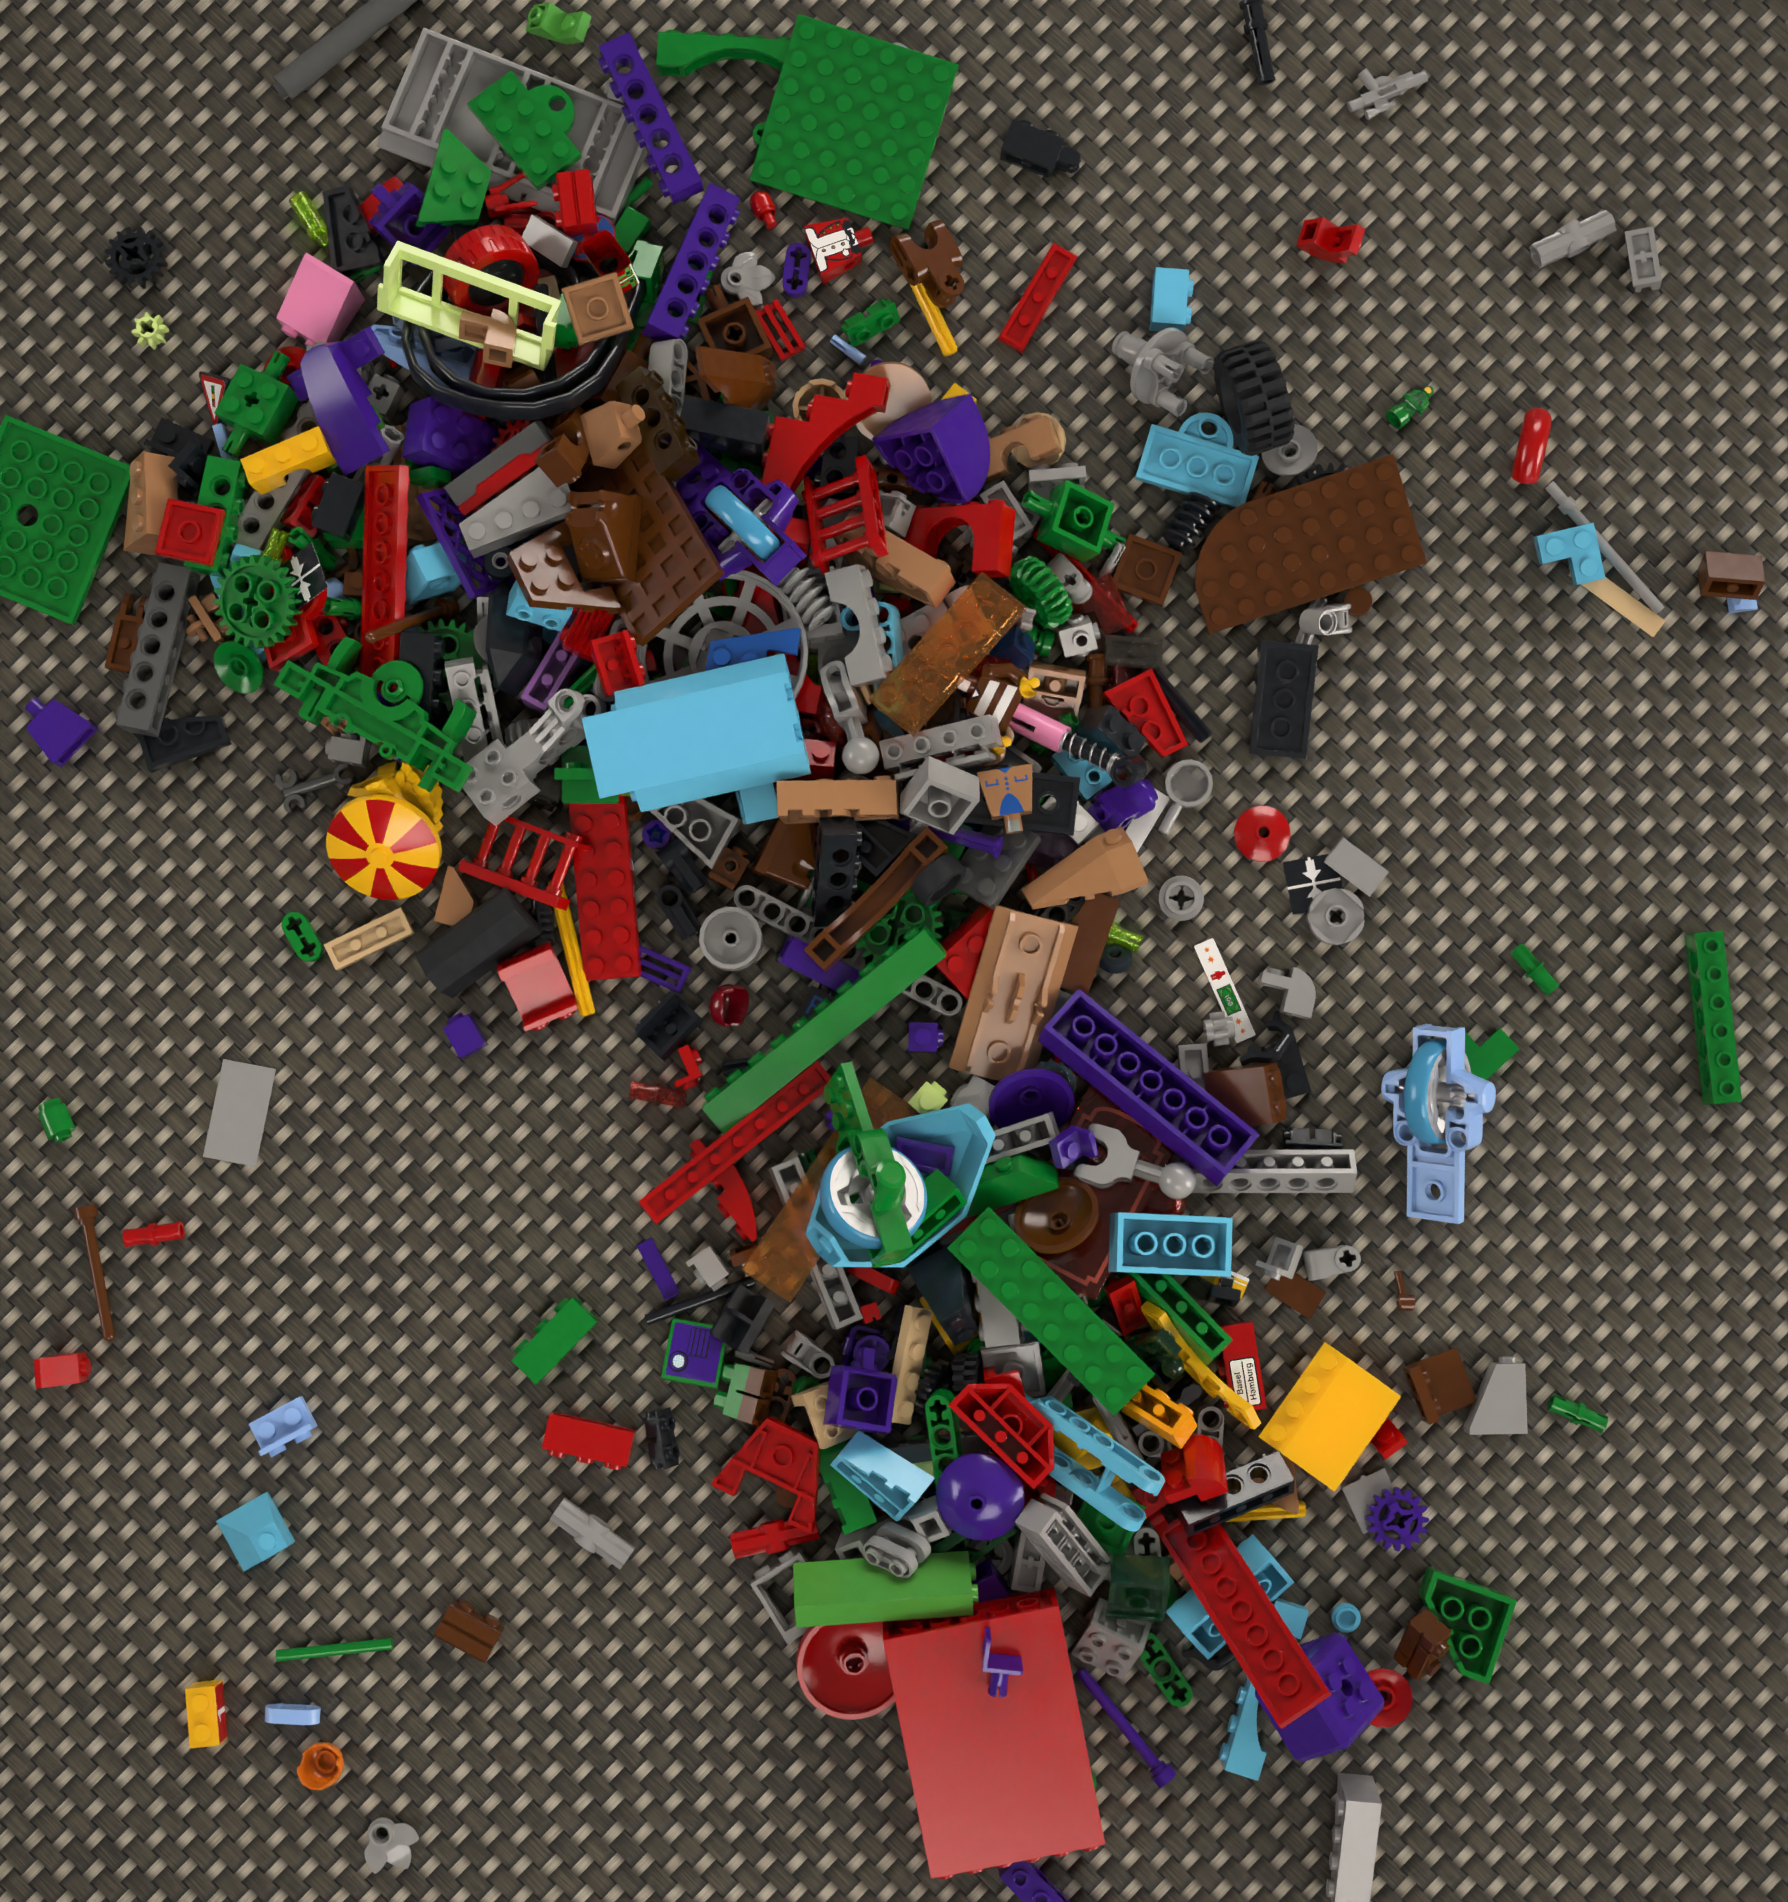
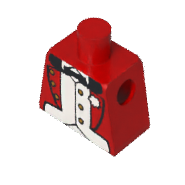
[804,218,874,284]

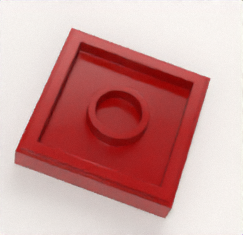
[155,498,226,567]

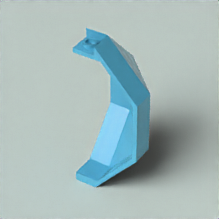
[805,1103,996,1267]

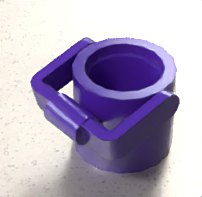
[841,1324,891,1371]

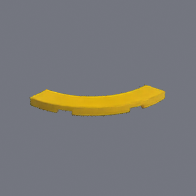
[1141,1300,1261,1430]

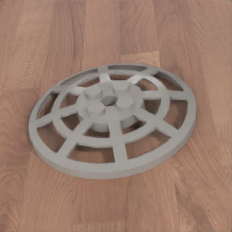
[636,570,809,699]

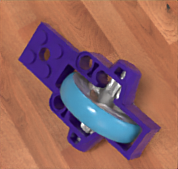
[676,445,807,586]

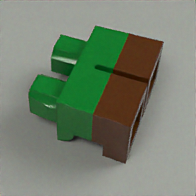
[713,1363,779,1425]

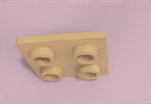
[791,1380,865,1449]

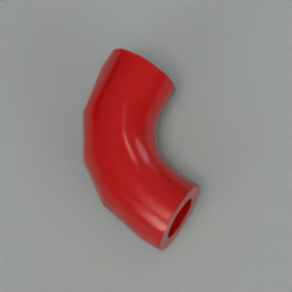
[1511,408,1552,484]

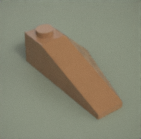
[1021,826,1149,910]

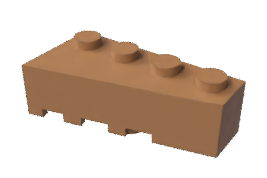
[833,510,956,608]
[776,776,899,824]

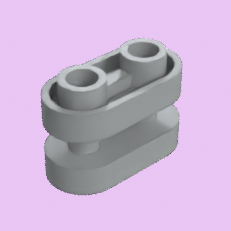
[863,1521,931,1578]

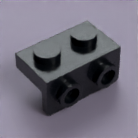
[633,991,703,1062]

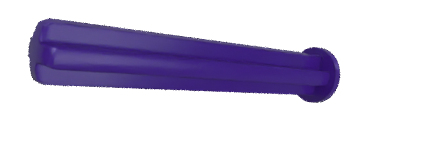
[891,819,1004,858]

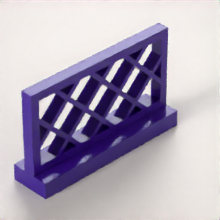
[416,488,516,599]

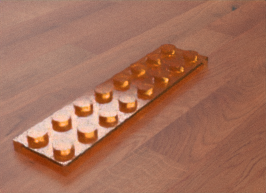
[741,1078,917,1303]

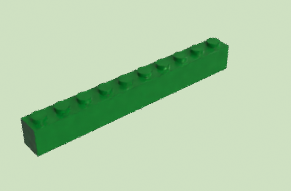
[701,925,946,1134]

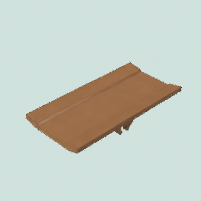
[949,905,1079,1081]

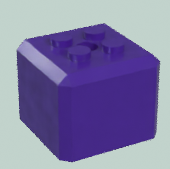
[1255,1632,1384,1762]

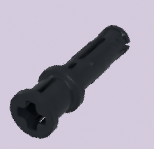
[1239,0,1276,85]

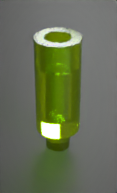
[289,191,329,247]

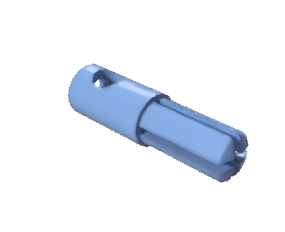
[830,335,866,365]

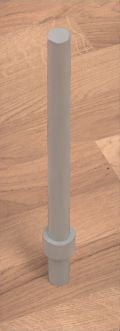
[1545,481,1665,614]

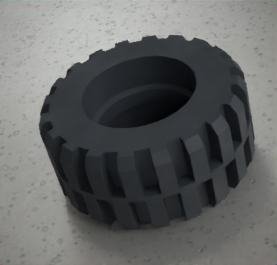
[1213,340,1295,456]

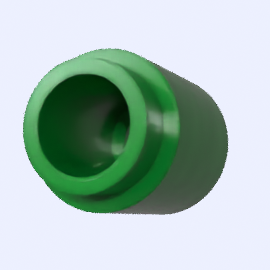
[38,1098,76,1143]

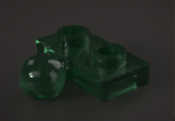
[1126,1328,1185,1379]

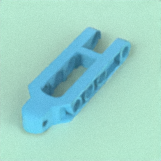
[1025,1393,1165,1532]

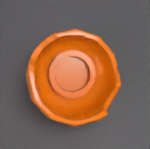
[297,1742,344,1790]

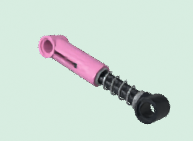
[1008,703,1147,788]

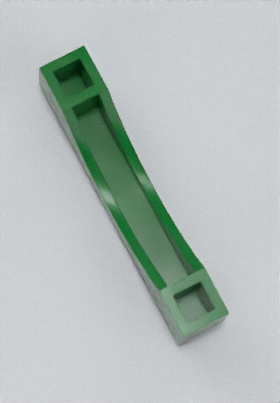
[656,30,791,77]

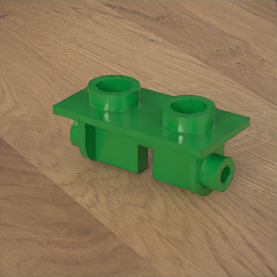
[841,298,901,347]

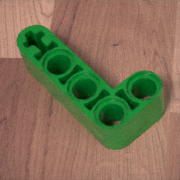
[925,1389,982,1506]

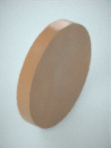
[856,361,932,441]

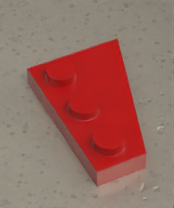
[1101,668,1188,758]

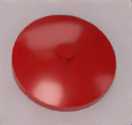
[796,1622,895,1720]

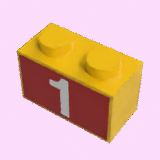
[185,1679,228,1748]

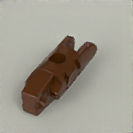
[854,466,922,496]

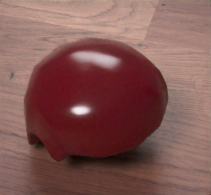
[709,984,749,1027]

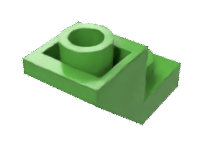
[525,2,592,45]

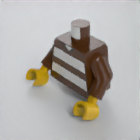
[955,663,1040,755]

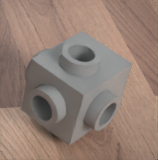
[1056,614,1101,658]

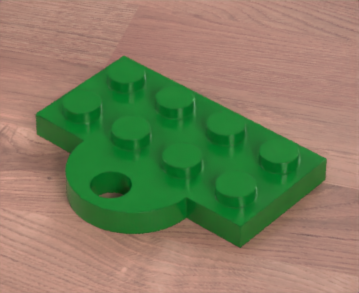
[467,70,582,191]

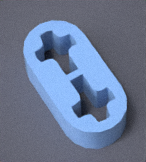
[265,1703,321,1725]

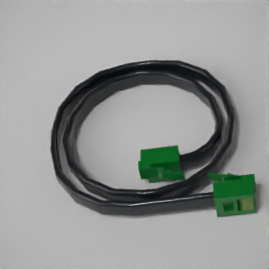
[401,240,665,420]

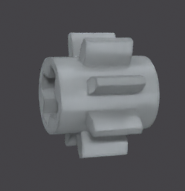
[1203,1011,1235,1047]

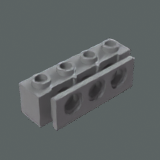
[445,656,504,763]
[879,714,1003,783]
[1015,1493,1111,1597]

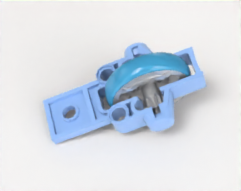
[1381,1024,1496,1224]

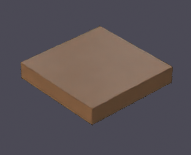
[561,272,634,346]

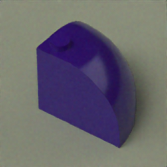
[872,394,990,504]

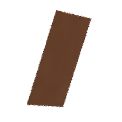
[1264,1273,1326,1319]

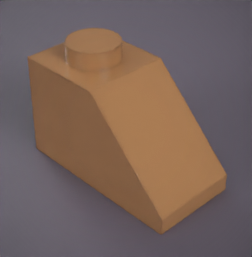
[434,866,478,927]

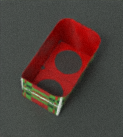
[581,230,639,294]

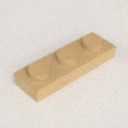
[324,907,415,971]

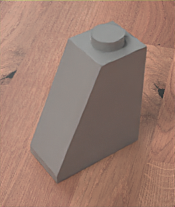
[1463,1356,1528,1435]

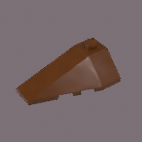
[695,346,777,411]

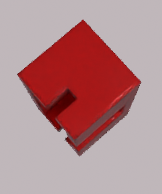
[858,1302,881,1324]

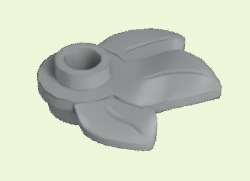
[720,252,775,306]
[364,1817,419,1874]

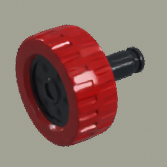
[443,223,539,317]

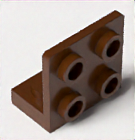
[1402,1348,1477,1425]

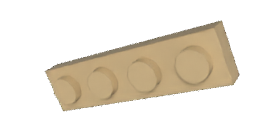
[892,1305,933,1425]

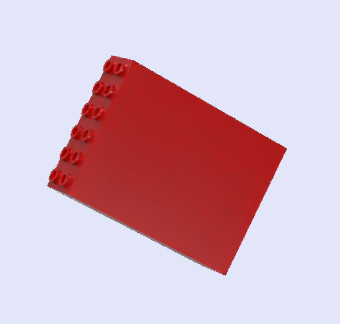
[883,1587,1105,1880]

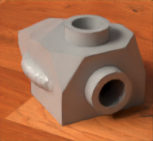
[950,1075,995,1120]

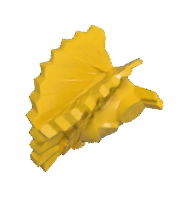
[347,761,443,832]

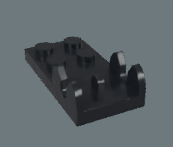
[1249,640,1319,759]

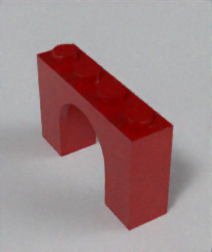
[900,499,1016,579]

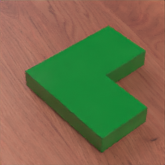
[1445,1026,1520,1080]

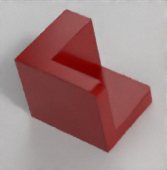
[983,1366,1026,1398]

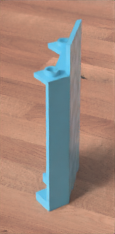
[582,653,811,812]

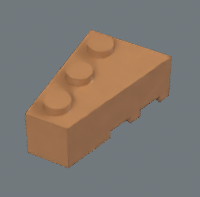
[123,452,178,555]

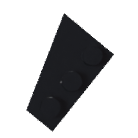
[137,716,232,773]

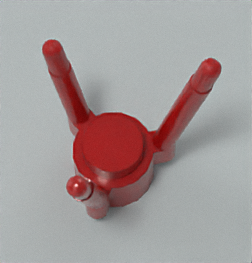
[484,172,542,219]

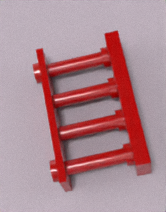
[801,454,889,576]
[457,816,590,911]

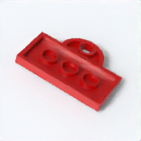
[246,544,327,671]

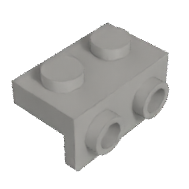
[1027,463,1086,499]

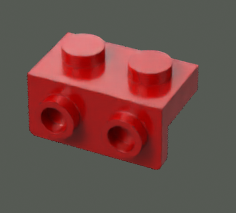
[588,630,646,698]

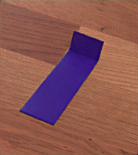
[637,1238,680,1301]

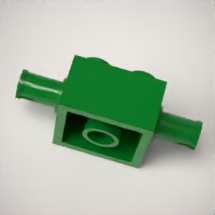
[214,351,299,458]
[1021,480,1126,563]

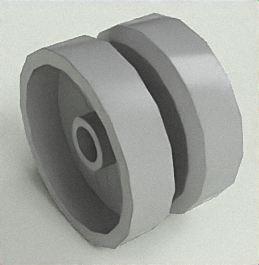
[699,907,764,972]

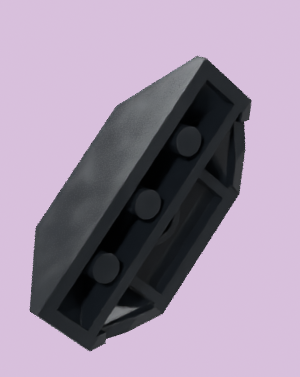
[485,580,543,697]

